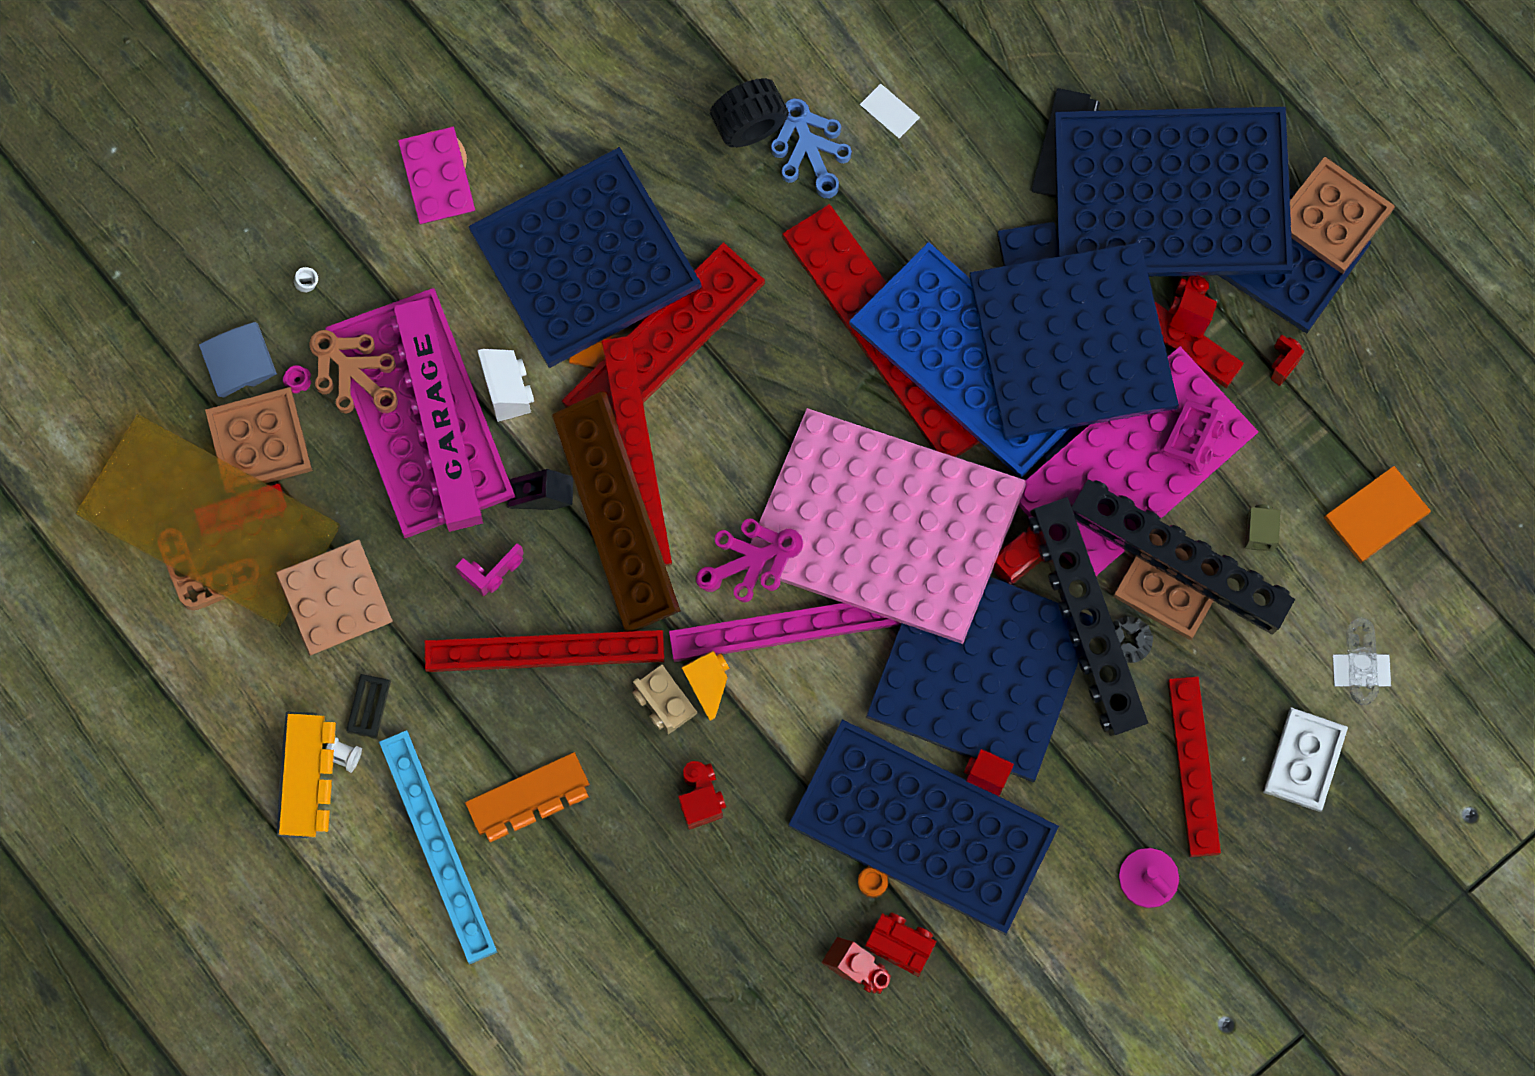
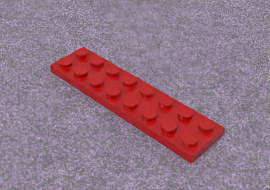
[562,242,765,423]

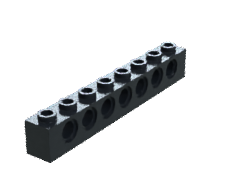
[1071,479,1295,635]
[1028,497,1149,736]

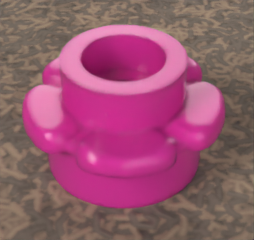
[283,366,311,393]

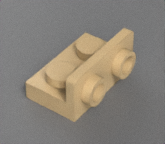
[632,665,697,735]

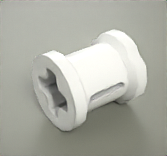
[326,737,362,772]

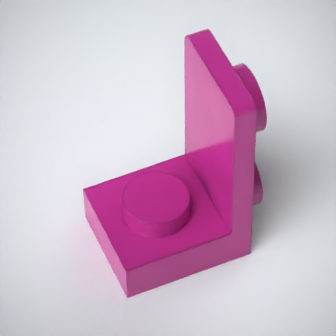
[455,543,524,597]

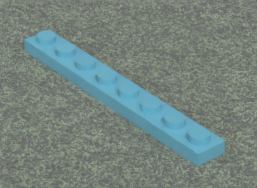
[379,730,498,964]

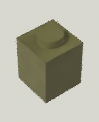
[1245,504,1281,552]

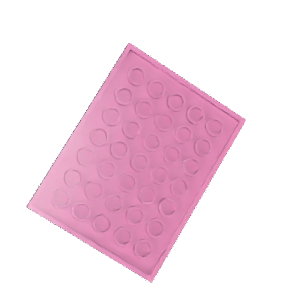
[747,408,1026,644]

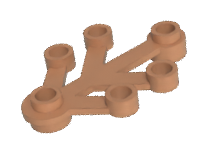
[309,330,398,413]

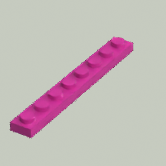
[669,603,902,662]

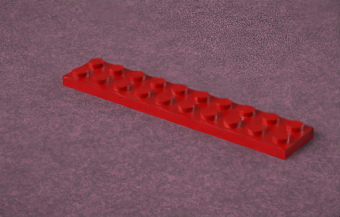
[782,204,980,457]

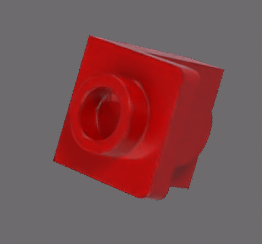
[1271,335,1305,386]

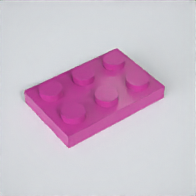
[398,127,475,225]

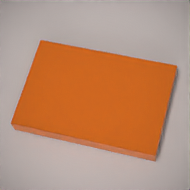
[1324,466,1431,563]

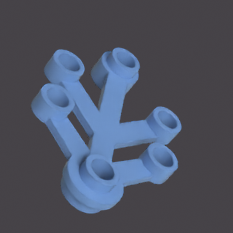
[771,99,852,198]

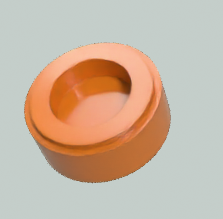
[858,867,888,898]

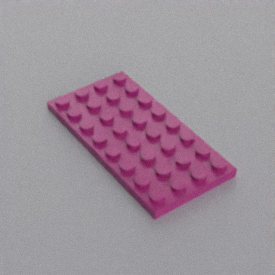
[325,288,515,539]
[1018,346,1258,576]

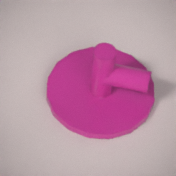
[1119,848,1179,908]

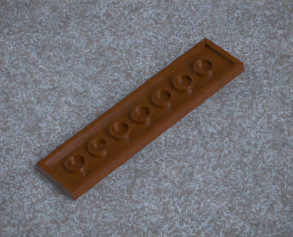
[552,392,681,632]

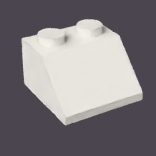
[478,349,534,422]

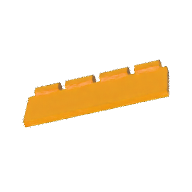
[279,714,336,837]

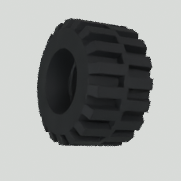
[710,78,789,148]

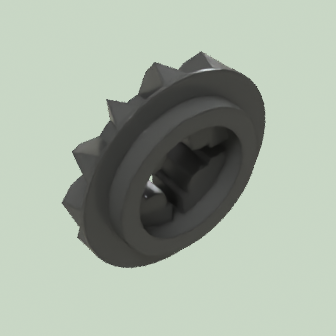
[1113,615,1153,663]

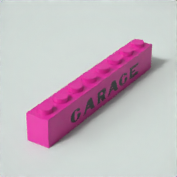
[390,298,483,532]

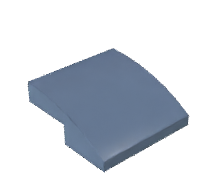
[199,322,277,398]

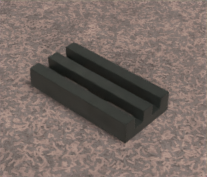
[346,674,391,739]

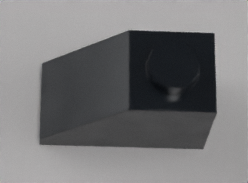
[507,469,574,510]

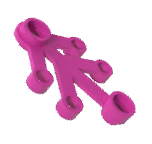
[696,518,803,603]

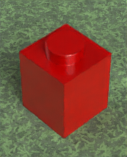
[964,749,1014,797]

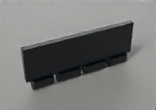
[1032,88,1100,198]

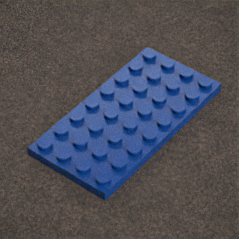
[849,242,1069,479]

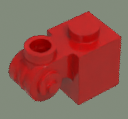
[1168,276,1218,339]
[678,761,726,830]
[821,937,891,994]

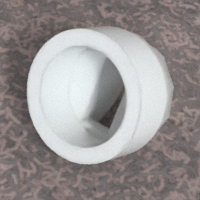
[294,267,318,293]

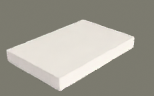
[1263,708,1348,812]

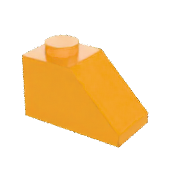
[681,650,730,721]

